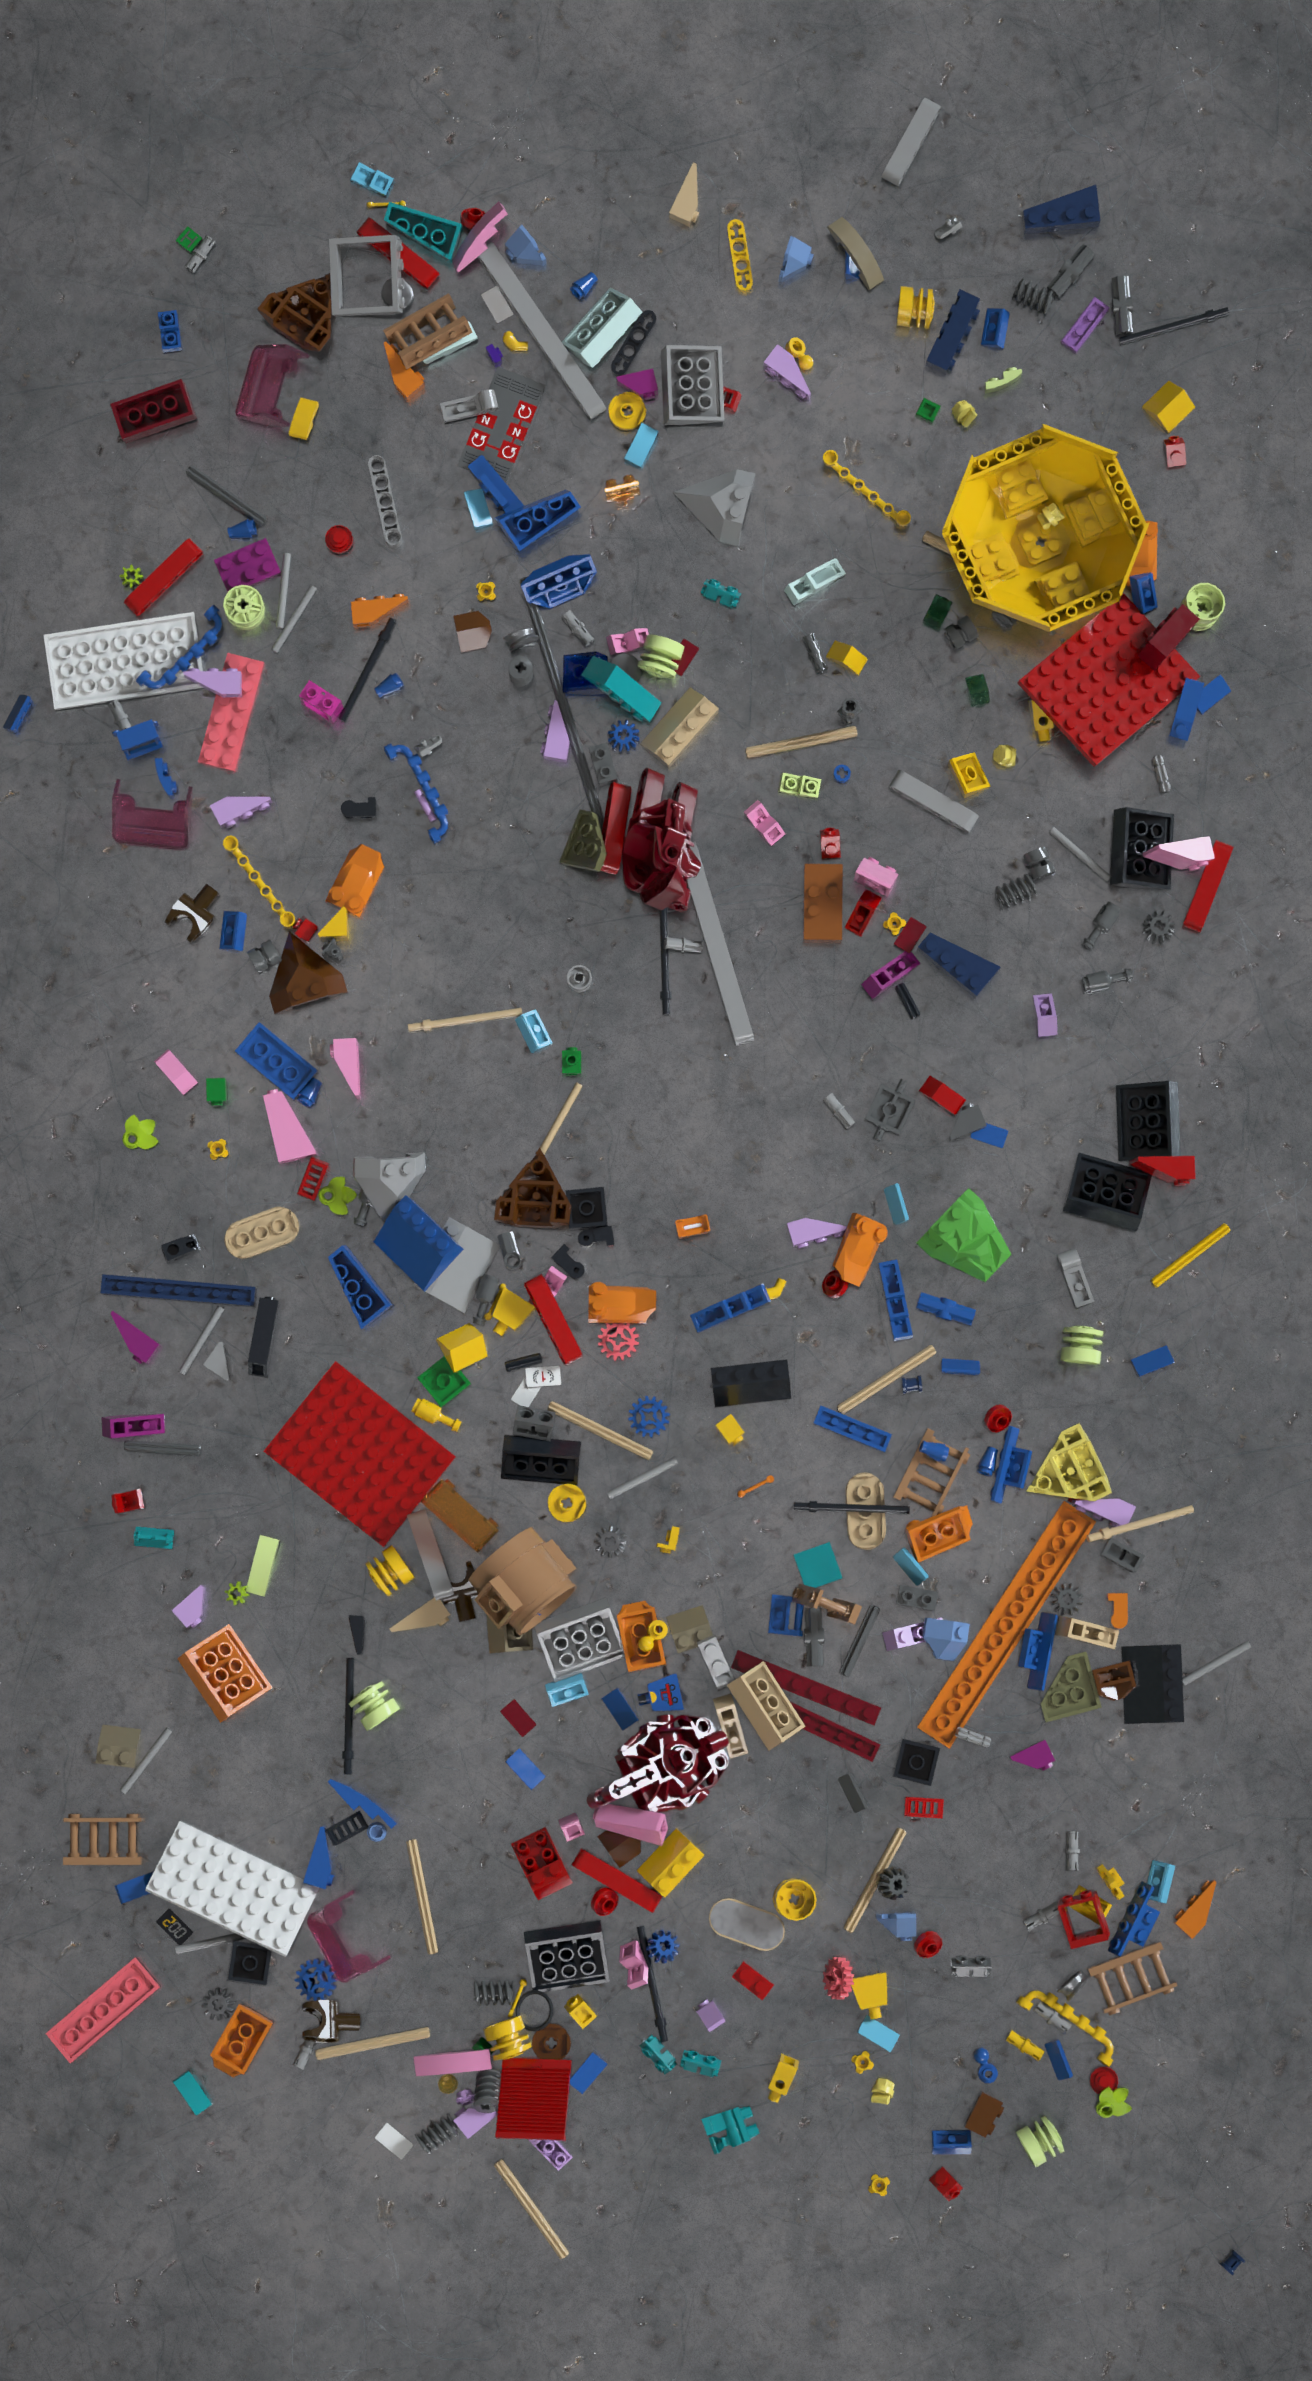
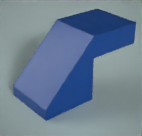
[115,1871,154,1904]

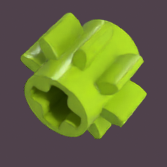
[119,564,144,589]
[225,1581,250,1605]

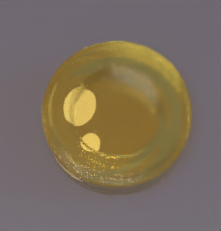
[438,2074,458,2094]

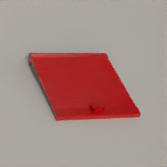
[495,2058,572,2142]

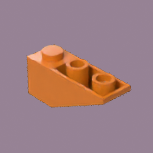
[384,341,425,402]
[351,594,409,628]
[1173,1880,1216,1939]

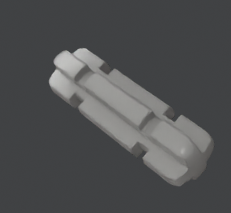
[1152,755,1171,793]
[955,1727,991,1747]

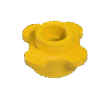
[476,582,496,601]
[883,912,906,935]
[207,1139,228,1160]
[851,2051,874,2074]
[868,2174,890,2196]

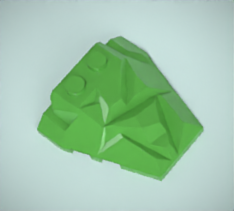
[916,1188,1011,1282]

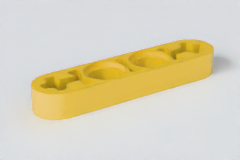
[727,219,753,293]

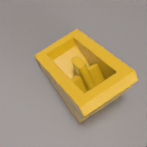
[826,640,868,676]

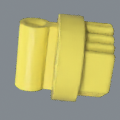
[952,400,977,428]
[1037,503,1064,529]
[993,745,1016,767]
[871,2078,895,2105]

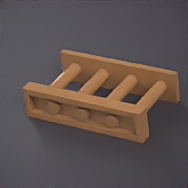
[383,293,473,369]
[893,1428,971,1517]
[792,1584,862,1625]
[63,1814,143,1865]
[1087,1941,1177,2015]

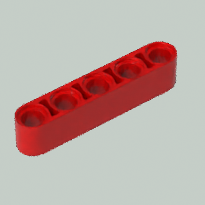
[356,217,440,289]
[124,538,203,616]
[600,782,632,875]
[1182,840,1234,933]
[524,1274,583,1365]
[571,1848,663,1913]

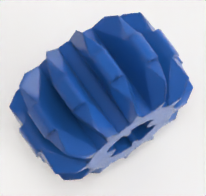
[608,720,640,752]
[646,1930,679,1964]

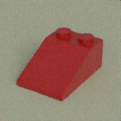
[1130,1156,1196,1186]

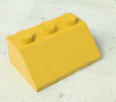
[637,1828,704,1898]

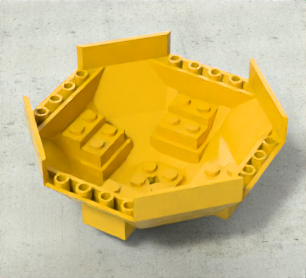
[942,424,1150,632]

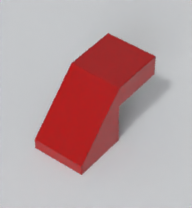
[919,1076,966,1115]

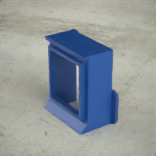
[112,719,163,760]

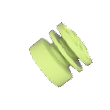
[1180,583,1225,631]
[223,585,265,630]
[637,634,685,679]
[1060,1326,1103,1365]
[349,1681,400,1731]
[1016,2116,1065,2168]

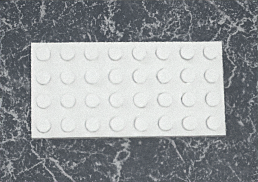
[43,612,204,710]
[145,1821,319,1957]

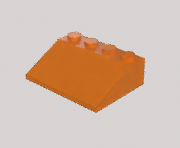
[178,1624,272,1723]

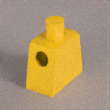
[1028,700,1054,742]
[492,1287,536,1336]
[851,1972,887,2019]
[768,2053,799,2103]

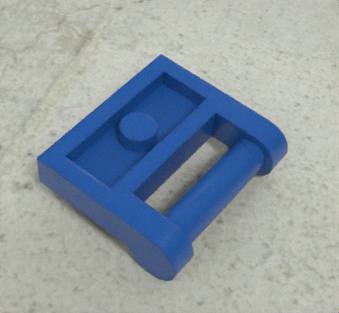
[768,1594,804,1637]

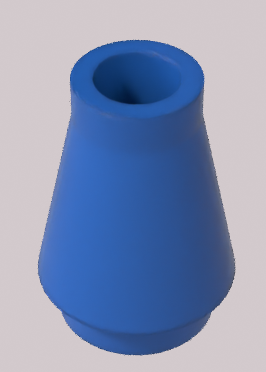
[570,272,598,299]
[227,519,257,539]
[374,673,404,698]
[297,1078,322,1108]
[919,1441,949,1462]
[977,1446,998,1477]

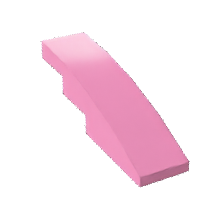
[452,201,508,272]
[413,2049,492,2076]

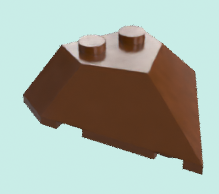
[257,273,331,352]
[269,931,348,1015]
[494,1148,571,1228]

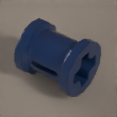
[901,1375,922,1394]
[1220,2249,1245,2276]

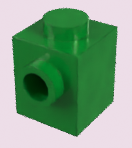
[562,1047,581,1076]
[206,1078,227,1106]

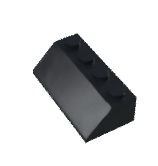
[710,1359,791,1408]
[501,1435,581,1485]

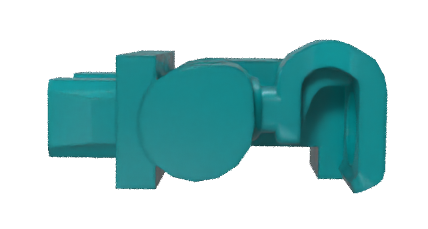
[701,2106,760,2155]

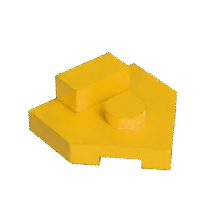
[1095,1864,1125,1900]

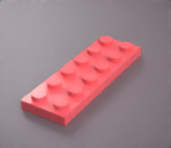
[198,653,265,772]
[46,1957,160,2064]

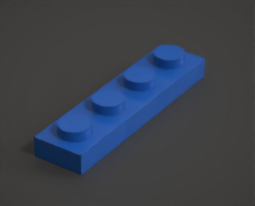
[813,1405,892,1453]

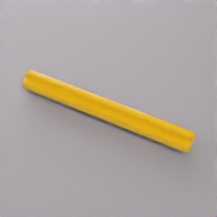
[1151,1223,1230,1288]

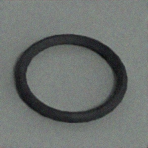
[516,1990,554,2032]

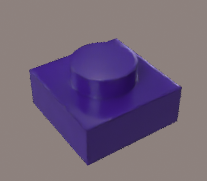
[486,344,503,368]

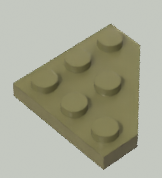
[559,809,607,872]
[1040,1651,1102,1723]

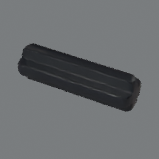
[895,983,920,1019]
[505,1353,542,1372]

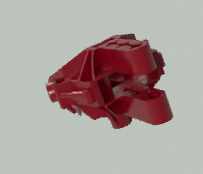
[622,768,701,912]
[587,1715,729,1813]

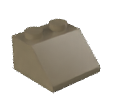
[666,1605,713,1654]
[486,1615,533,1653]
[96,1725,141,1768]

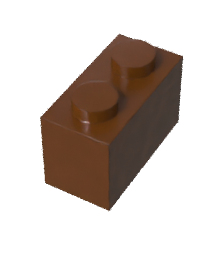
[964,2091,1004,2138]

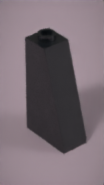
[248,1297,279,1378]

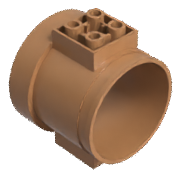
[468,1527,577,1635]

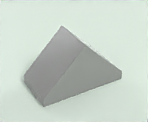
[203,1342,231,1381]

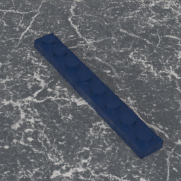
[100,1274,256,1306]

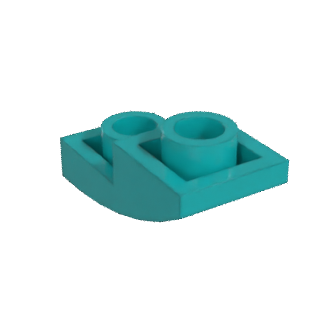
[172,2070,212,2116]

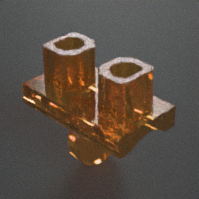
[605,474,641,507]

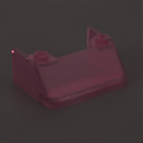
[235,344,310,427]
[112,779,193,849]
[307,1889,392,1983]

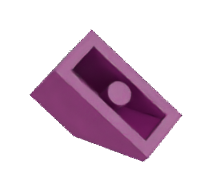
[616,368,658,400]
[1009,1740,1055,1771]

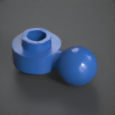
[974,2048,998,2083]

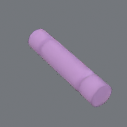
[414,789,437,822]

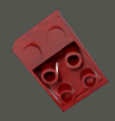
[511,1827,573,1900]

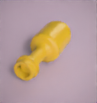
[411,1398,462,1432]

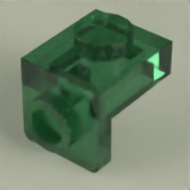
[923,594,953,629]
[965,674,990,707]

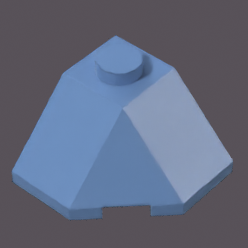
[504,225,546,266]
[779,236,814,282]
[922,1618,970,1661]
[875,1912,916,1941]

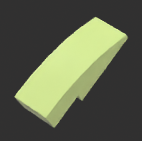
[246,1535,280,1597]

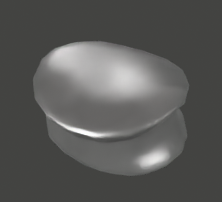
[381,278,414,309]
[503,628,539,651]
[610,653,642,681]
[1057,1970,1090,2001]

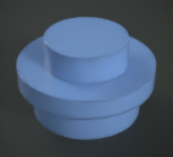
[367,1822,386,1842]

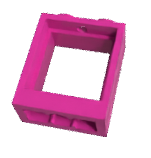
[299,680,343,724]

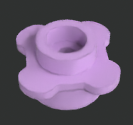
[456,2089,474,2106]

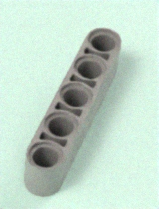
[881,98,941,186]
[368,455,402,549]
[889,770,979,833]
[407,1509,454,1601]

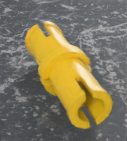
[1005,2030,1045,2062]

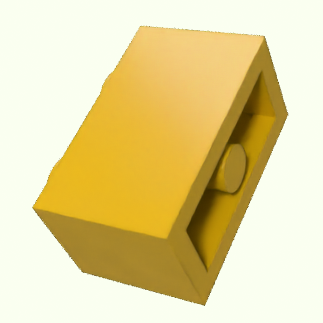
[715,1414,745,1446]

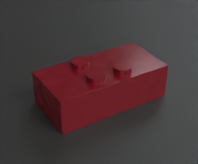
[110,379,197,444]

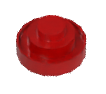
[460,208,485,230]
[325,525,353,554]
[822,1270,849,1298]
[984,1404,1012,1432]
[591,1887,618,1916]
[914,1931,943,1958]
[1089,2066,1118,2094]

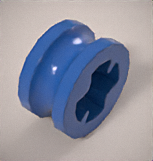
[833,764,851,783]

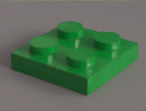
[417,1356,471,1408]

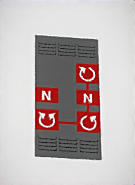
[458,367,546,483]

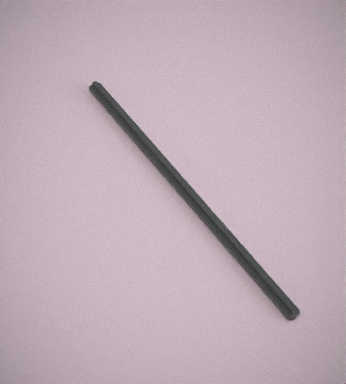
[520,577,604,833]

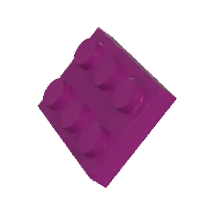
[214,538,281,592]

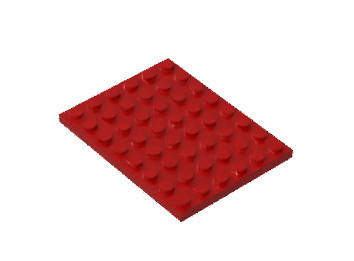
[1017,593,1201,767]
[263,1361,456,1547]

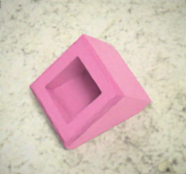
[558,1813,585,1842]

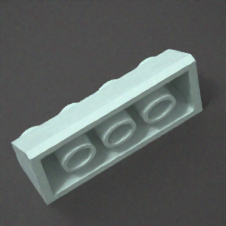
[562,287,642,368]

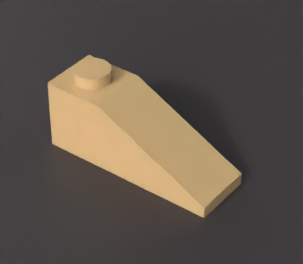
[669,162,700,227]
[390,1597,451,1632]
[1055,1616,1119,1649]
[713,1694,748,1759]

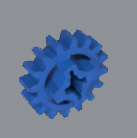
[628,1396,670,1438]
[295,1958,338,2001]

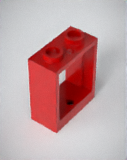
[1057,1890,1110,1949]

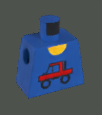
[637,1673,684,1711]

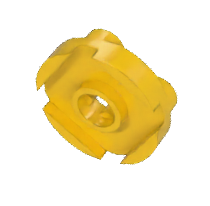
[608,392,646,431]
[548,1484,586,1522]

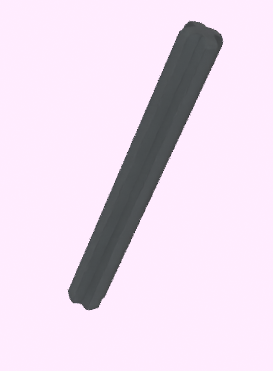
[186,465,266,526]

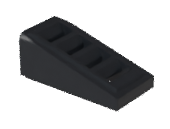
[349,1615,365,1655]
[325,1811,368,1847]

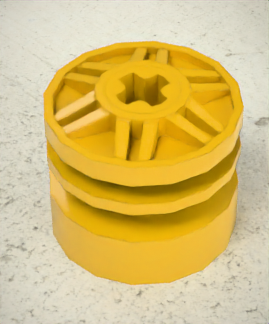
[897,286,935,329]
[365,1545,415,1596]
[773,1878,817,1921]
[483,2015,532,2061]

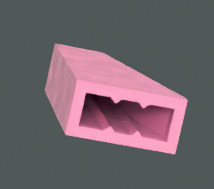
[263,1089,317,1164]
[593,1804,668,1846]

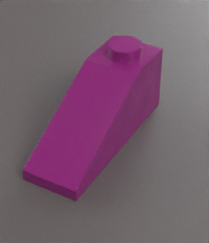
[861,951,921,999]
[110,1311,161,1364]
[101,1414,165,1438]

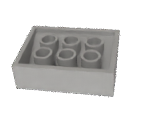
[661,345,725,425]
[413,1217,500,1313]
[535,1598,625,1682]

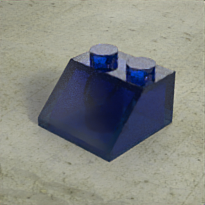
[563,651,608,695]

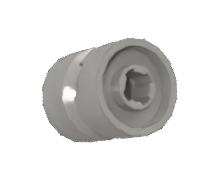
[567,965,592,993]

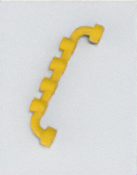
[823,450,911,527]
[223,835,295,928]
[1016,1991,1113,2067]

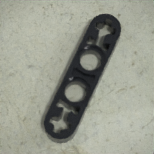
[611,310,656,377]

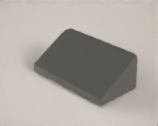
[838,1772,868,1813]

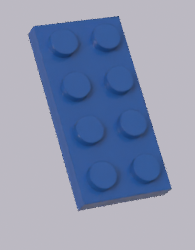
[235,1022,318,1100]

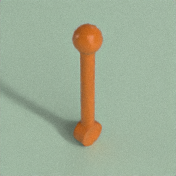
[737,1475,774,1498]

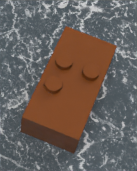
[803,864,843,943]

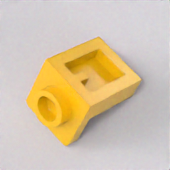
[656,1526,680,1554]
[564,1994,597,2029]

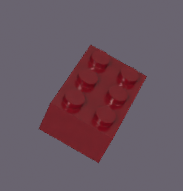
[1138,604,1200,671]

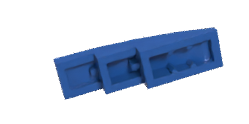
[878,1259,913,1341]
[690,1284,771,1333]
[328,1779,398,1829]

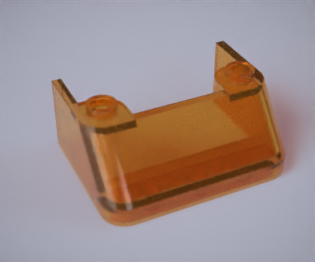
[420,1479,500,1554]

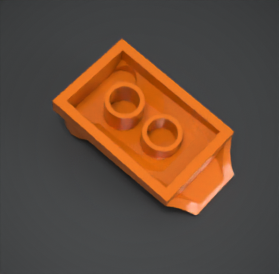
[1126,521,1158,586]
[325,844,384,918]
[832,1213,888,1287]
[588,1282,656,1323]
[905,1506,973,1563]
[617,1601,666,1673]
[210,2004,273,2078]

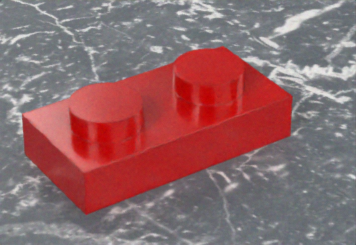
[732,1961,774,2001]

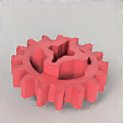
[598,1323,639,1361]
[823,1957,854,2000]

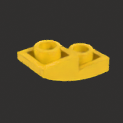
[289,397,319,440]

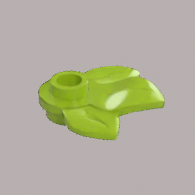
[122,1115,158,1150]
[318,1177,357,1215]
[1096,2087,1132,2118]

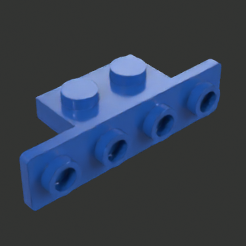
[468,455,524,513]
[991,1426,1032,1503]
[1018,1612,1058,1691]
[1108,1881,1160,1957]

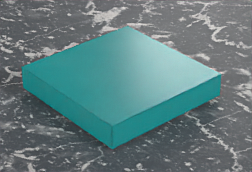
[793,1542,842,1588]

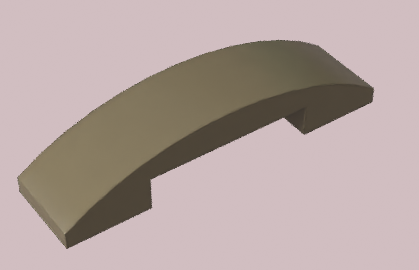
[827,217,884,290]

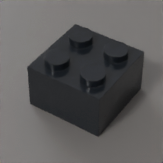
[565,1187,608,1231]
[893,1739,940,1786]
[227,1941,271,1987]

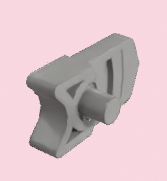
[935,216,962,239]
[414,735,442,757]

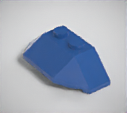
[520,554,597,608]

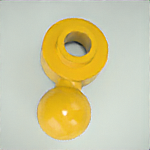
[785,337,813,370]
[638,1620,668,1652]

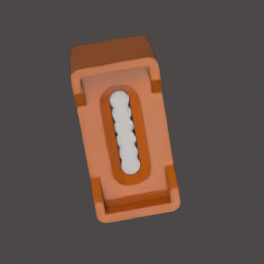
[675,1214,710,1239]

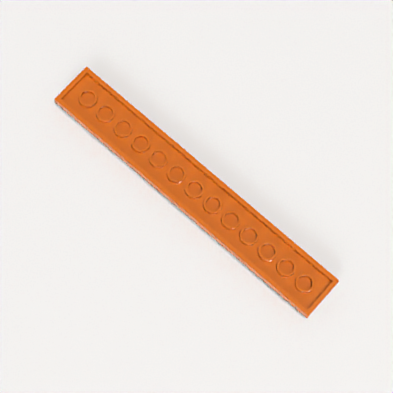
[917,1501,1096,1749]

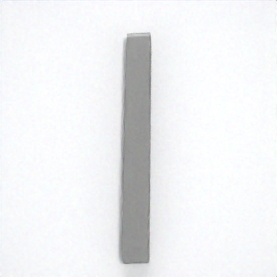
[478,242,606,420]
[686,841,754,1045]

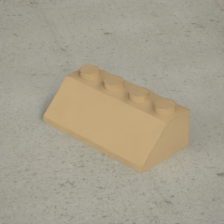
[640,688,719,769]
[727,1661,806,1751]

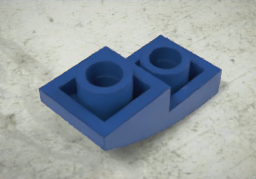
[158,310,182,353]
[155,758,177,798]

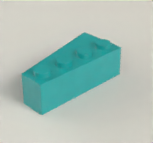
[384,202,463,263]
[581,656,662,722]

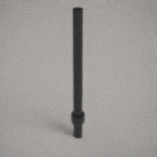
[1118,307,1230,345]
[338,617,396,722]
[659,907,672,1015]
[794,1501,910,1514]
[342,1658,354,1775]
[637,1926,668,2042]

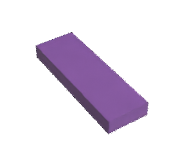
[1061,297,1110,354]

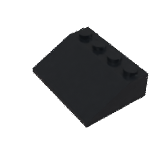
[1110,807,1174,890]
[1116,1081,1181,1162]
[1063,1153,1152,1231]
[1121,1644,1184,1724]
[524,1920,610,1992]

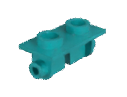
[701,579,742,608]
[134,1526,174,1549]
[639,2035,677,2075]
[680,2050,721,2078]

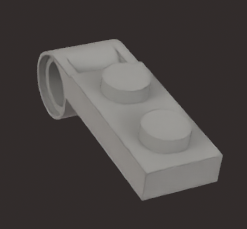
[440,389,499,423]
[1057,1248,1095,1308]
[697,1635,734,1691]

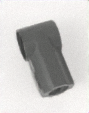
[497,1231,522,1271]

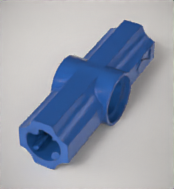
[916,1292,976,1326]

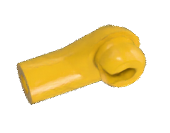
[502,331,528,351]
[766,1278,787,1300]

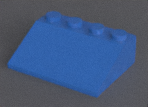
[374,1195,464,1292]

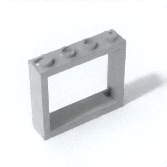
[329,235,405,317]

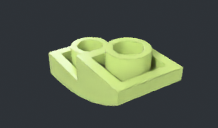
[984,367,1022,394]
[778,773,821,798]

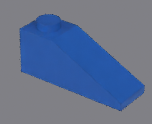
[1169,677,1204,741]
[303,1826,334,1889]

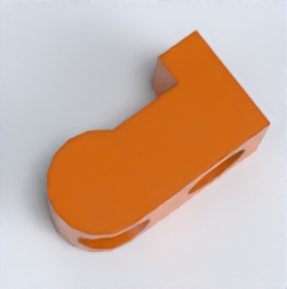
[1107,1593,1128,1629]

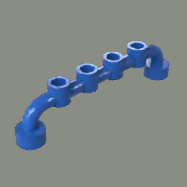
[136,605,222,689]
[384,743,448,844]

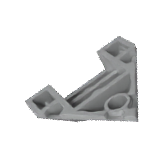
[673,469,755,547]
[353,1152,425,1223]

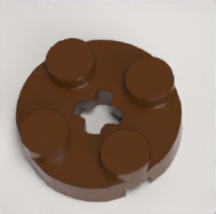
[532,2023,571,2060]

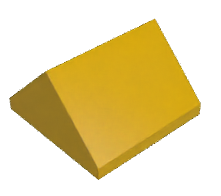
[1142,381,1195,434]
[948,752,990,799]
[317,906,349,942]
[436,1323,487,1373]

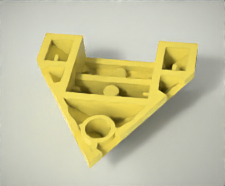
[1027,1423,1112,1501]

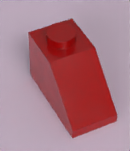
[844,889,882,936]

